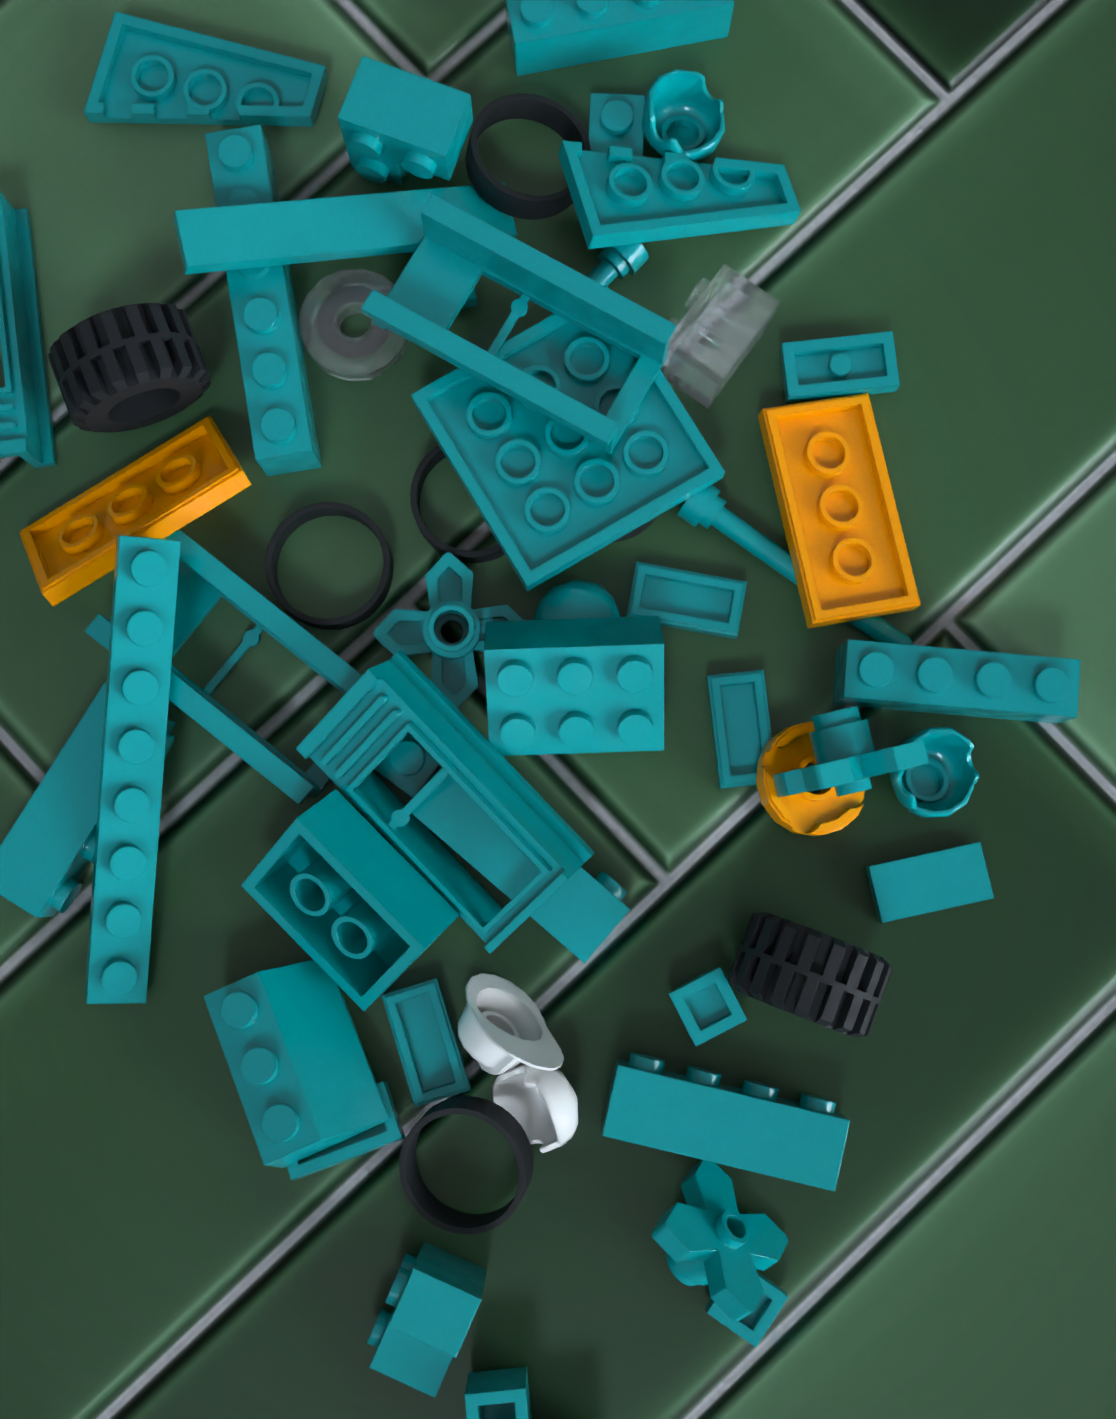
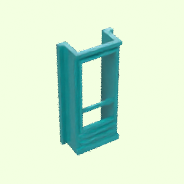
[0,192,57,468]
[361,194,677,454]
[84,529,362,805]
[296,650,595,954]

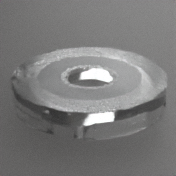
[299,269,409,381]

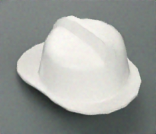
[458,973,564,1075]

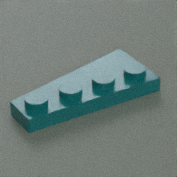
[558,140,801,249]

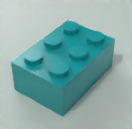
[484,616,664,756]
[241,789,460,1011]

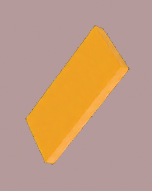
[757,393,921,629]
[19,416,252,607]

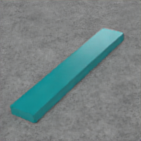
[173,182,517,275]

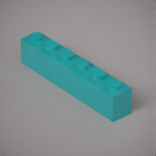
[205,124,322,477]

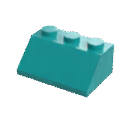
[203,960,390,1168]

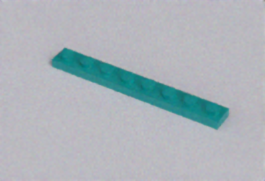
[84,535,181,1004]

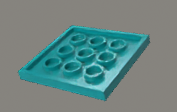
[411,284,725,592]

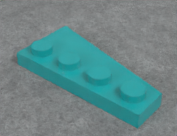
[83,11,329,127]

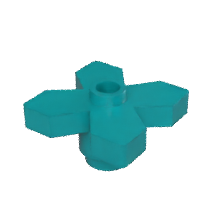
[373,553,524,709]
[772,706,929,797]
[651,1160,788,1322]

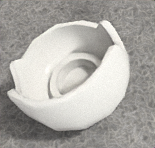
[492,1063,578,1153]

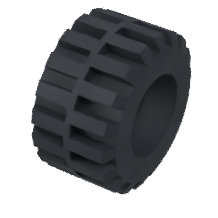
[48,303,211,433]
[727,912,893,1037]

